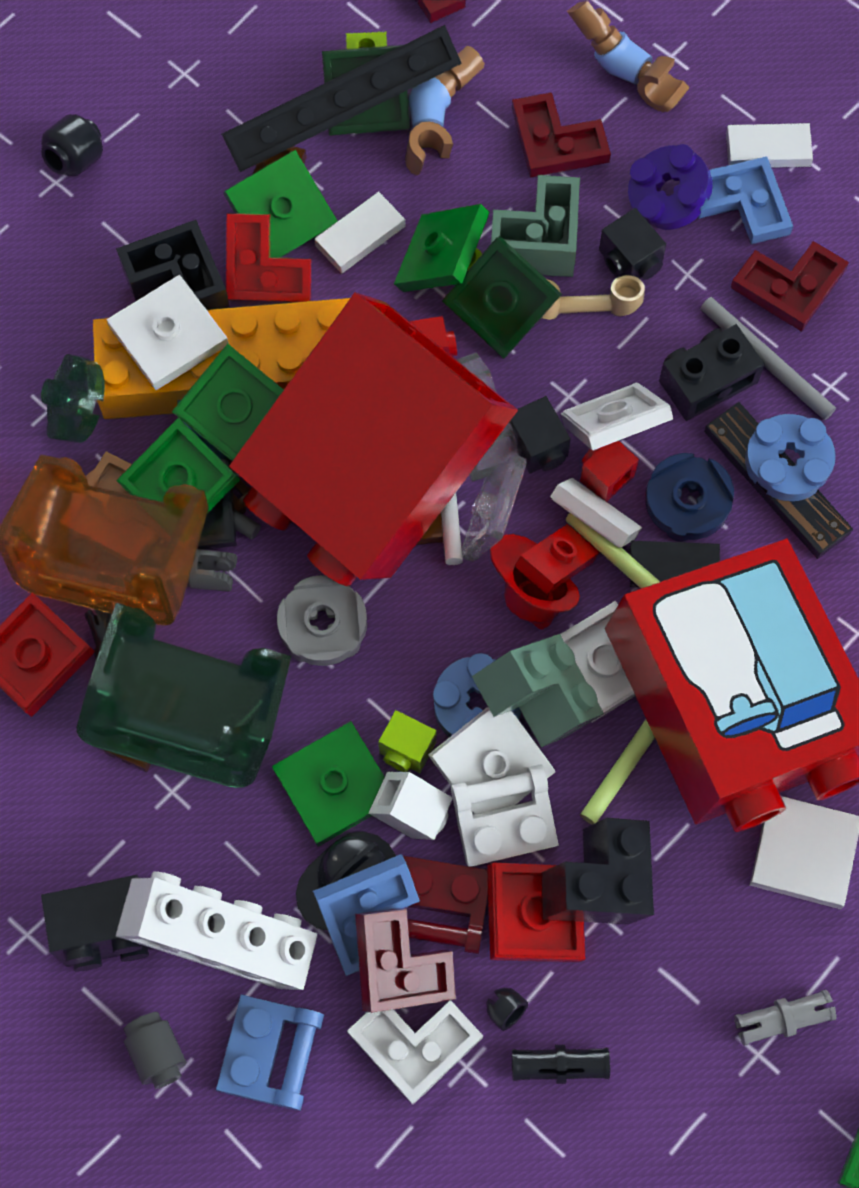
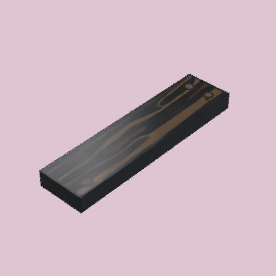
[704,402,853,559]

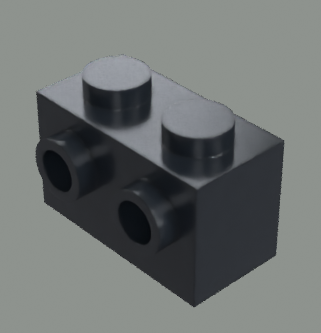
[659,324,765,421]

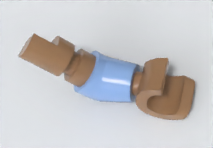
[567,0,689,112]
[405,45,484,175]

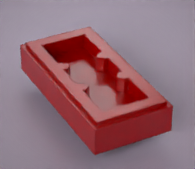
[514,524,600,595]

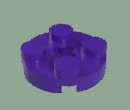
[628,144,713,230]

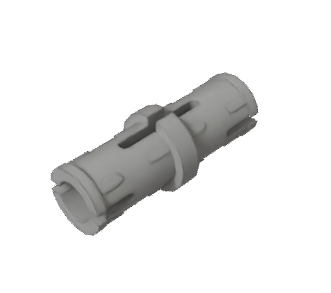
[734,990,836,1046]

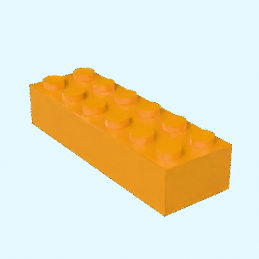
[93,298,350,419]

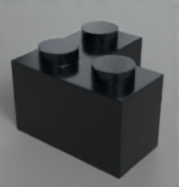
[116,220,230,310]
[542,818,654,924]

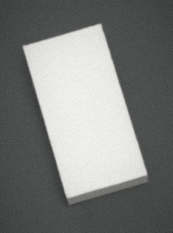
[726,123,813,167]
[315,192,405,274]
[550,478,642,548]

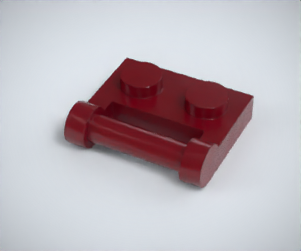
[403,856,488,954]

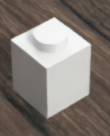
[369,772,453,840]

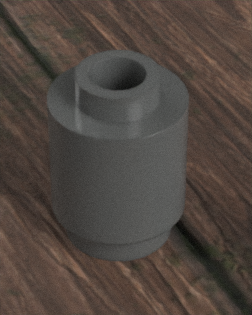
[123,1012,187,1089]

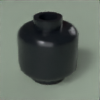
[41,114,103,177]

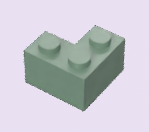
[491,175,580,277]
[472,634,604,748]

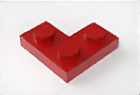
[226,213,312,302]

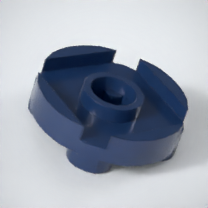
[645,453,734,542]

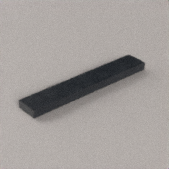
[221,25,462,172]

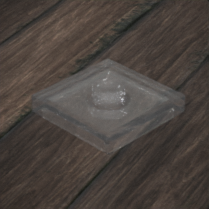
[462,453,527,562]

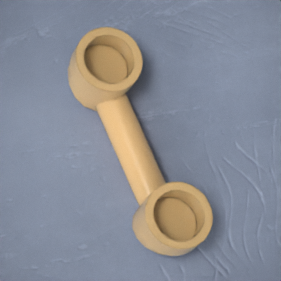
[542,275,645,320]

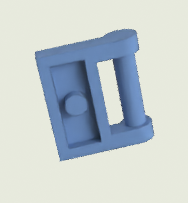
[216,995,324,1111]

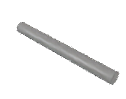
[700,297,836,421]

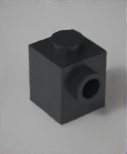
[599,208,666,280]
[506,396,571,474]

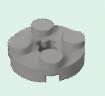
[277,575,367,666]

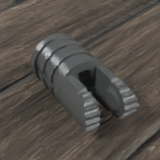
[152,545,238,592]

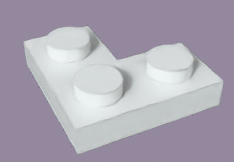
[347,1000,483,1105]

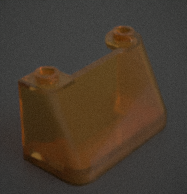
[0,454,208,626]

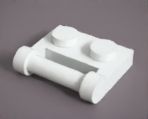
[451,764,559,867]

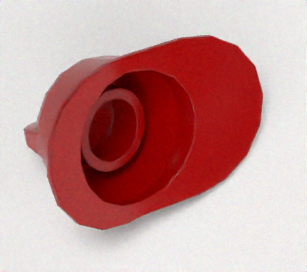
[490,534,580,630]

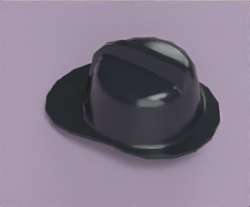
[296,832,396,931]

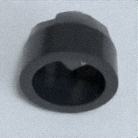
[486,987,528,1031]

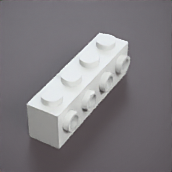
[116,871,317,990]

